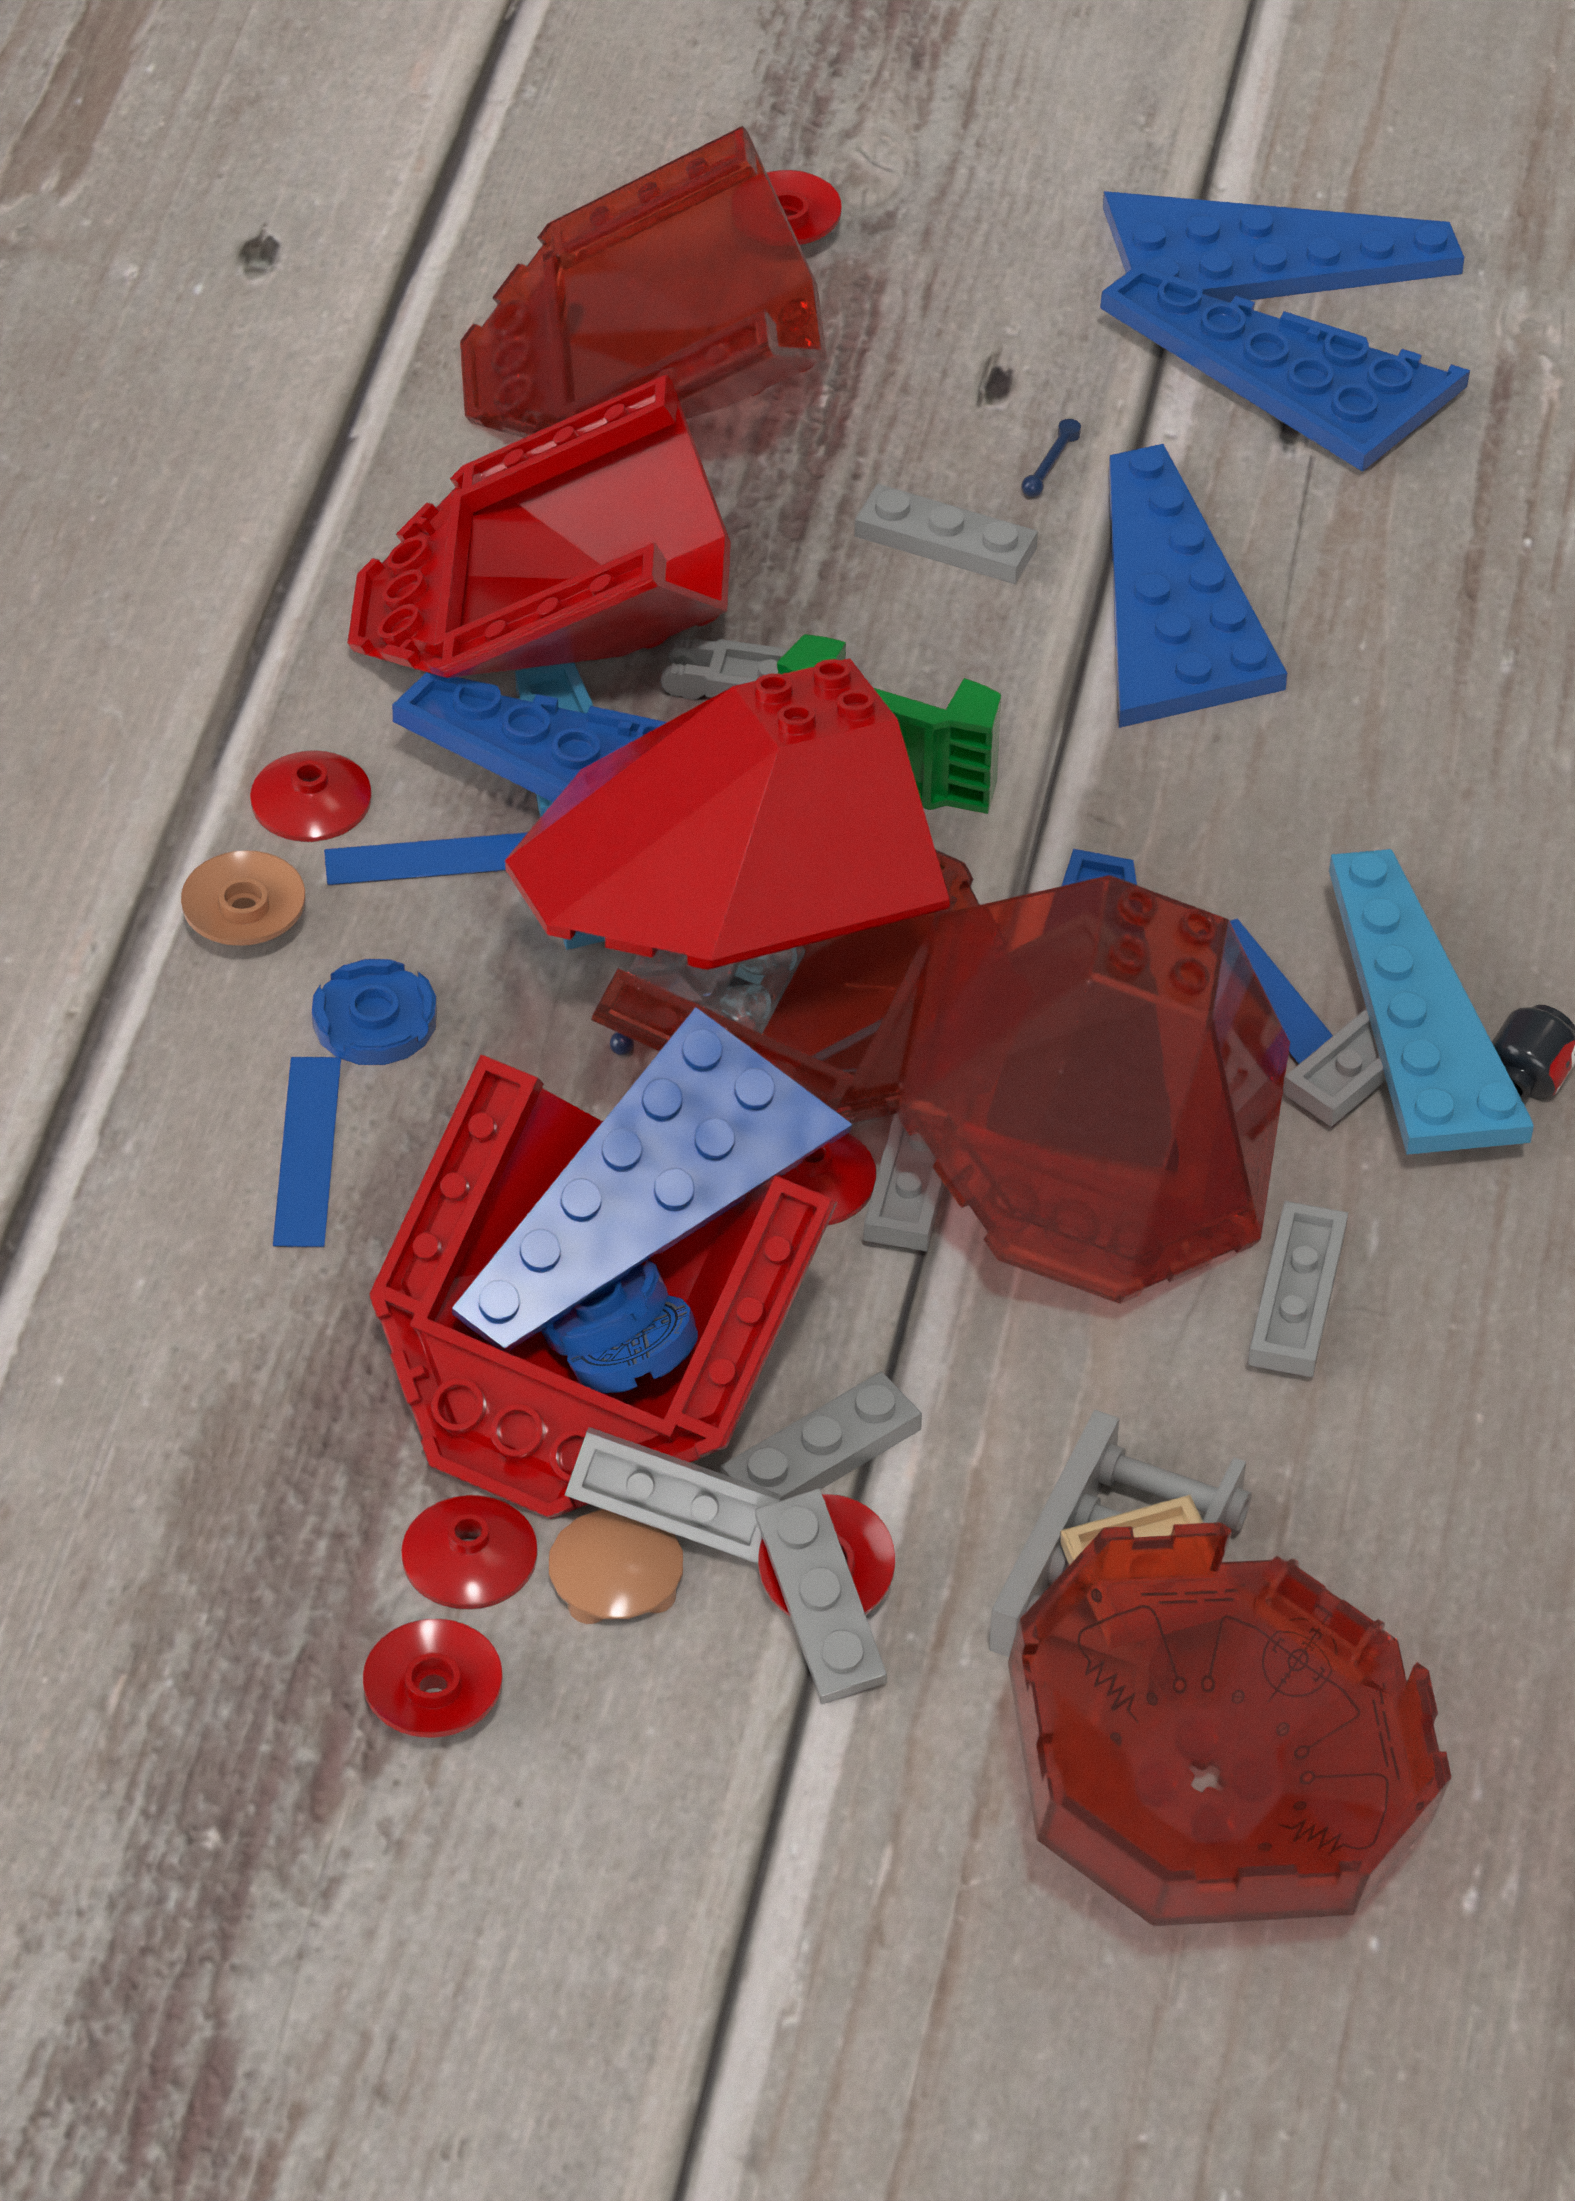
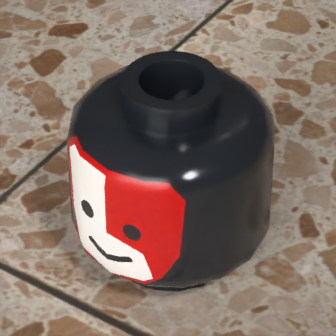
[1492,1005,1575,1100]

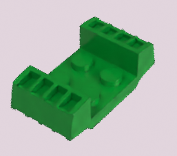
[777,634,1001,814]

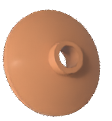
[181,850,306,946]

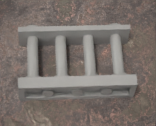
[989,1409,1252,1705]

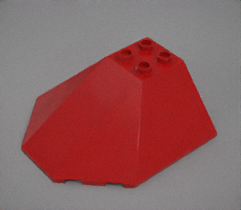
[347,374,731,678]
[505,658,950,970]
[369,1055,837,1519]

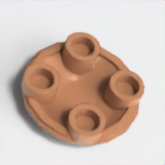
[549,1509,683,1624]

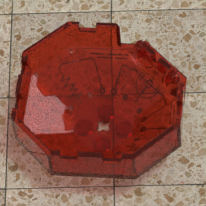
[1008,1522,1452,1927]

